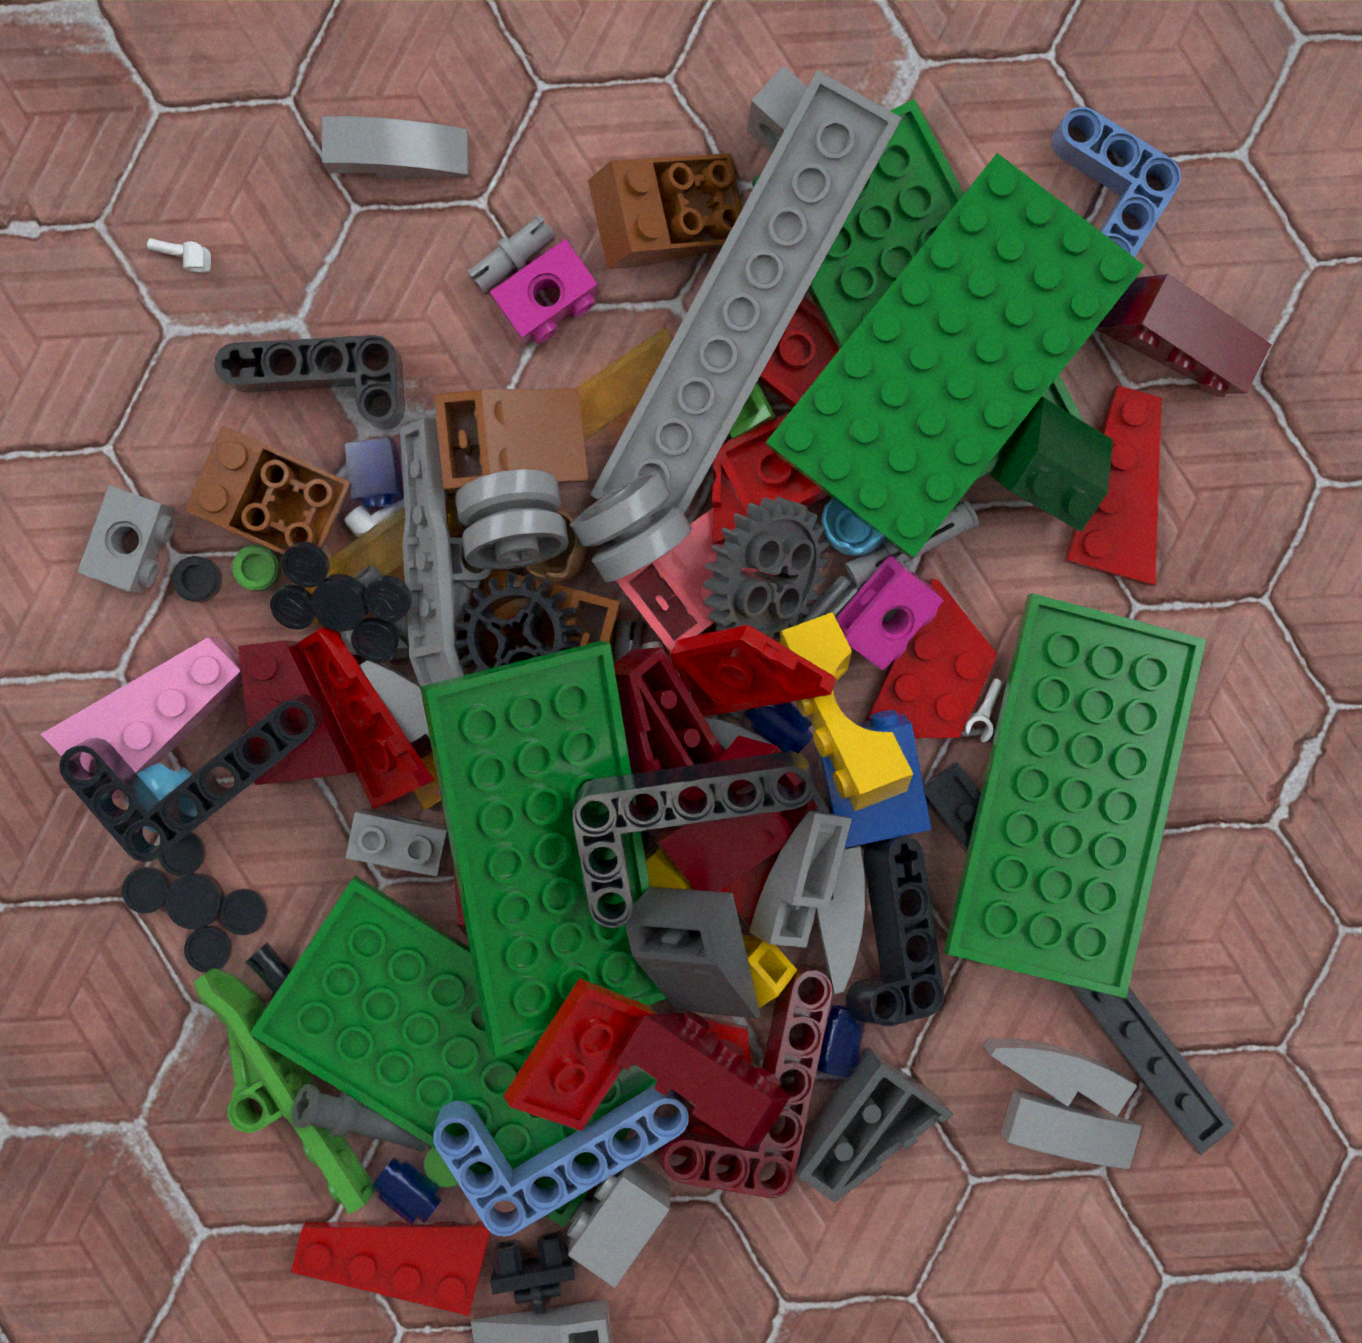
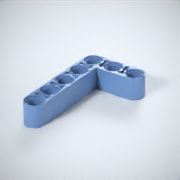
[1052,107,1181,257]
[433,1085,689,1236]

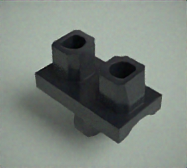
[490,1231,577,1315]

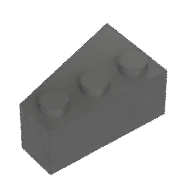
[796,1047,954,1203]

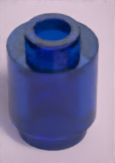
[746,702,813,753]
[817,1005,866,1077]
[371,1157,442,1226]

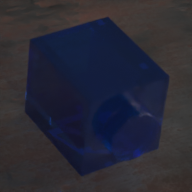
[344,437,404,509]

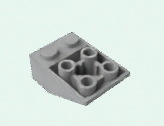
[471,1299,613,1343]

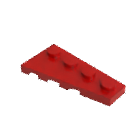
[1064,385,1162,586]
[291,1221,490,1316]

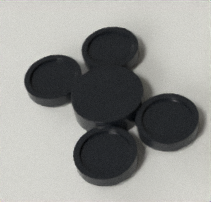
[270,541,412,663]
[122,832,268,973]

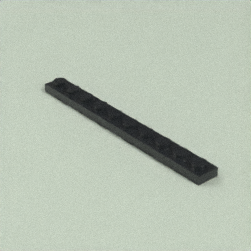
[924,762,1235,1155]

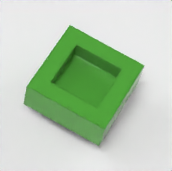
[729,382,776,439]

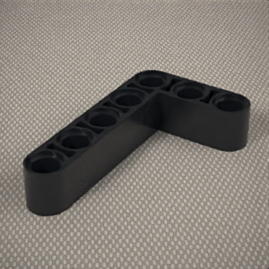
[59,694,324,862]
[573,752,814,928]

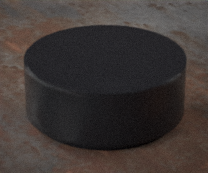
[172,556,222,602]

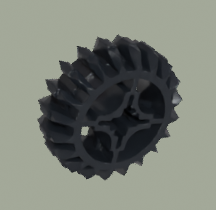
[455,573,583,674]

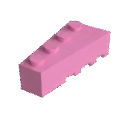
[40,637,242,800]

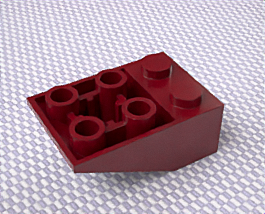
[655,735,818,892]

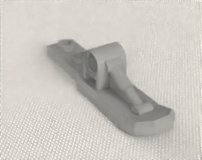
[400,418,493,686]

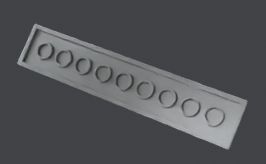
[590,70,902,514]

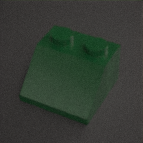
[990,397,1113,532]

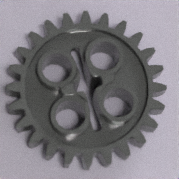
[703,497,828,639]

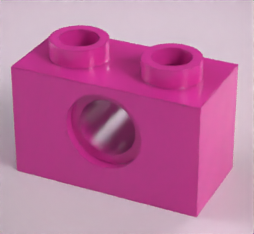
[490,239,599,346]
[836,554,944,670]

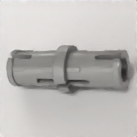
[467,214,556,294]

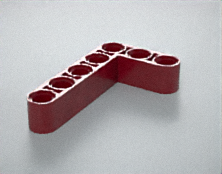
[654,965,832,1198]

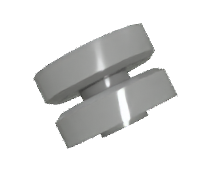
[455,469,569,570]
[569,471,692,582]

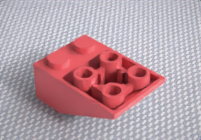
[615,508,777,653]

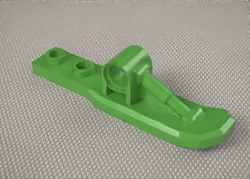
[193,968,377,1215]

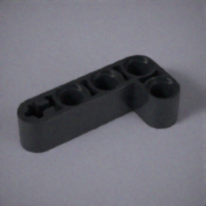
[214,335,405,430]
[846,836,944,1026]

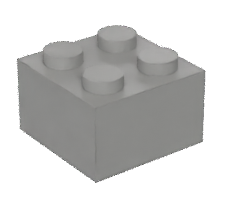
[567,1161,670,1288]

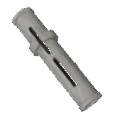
[844,500,979,589]

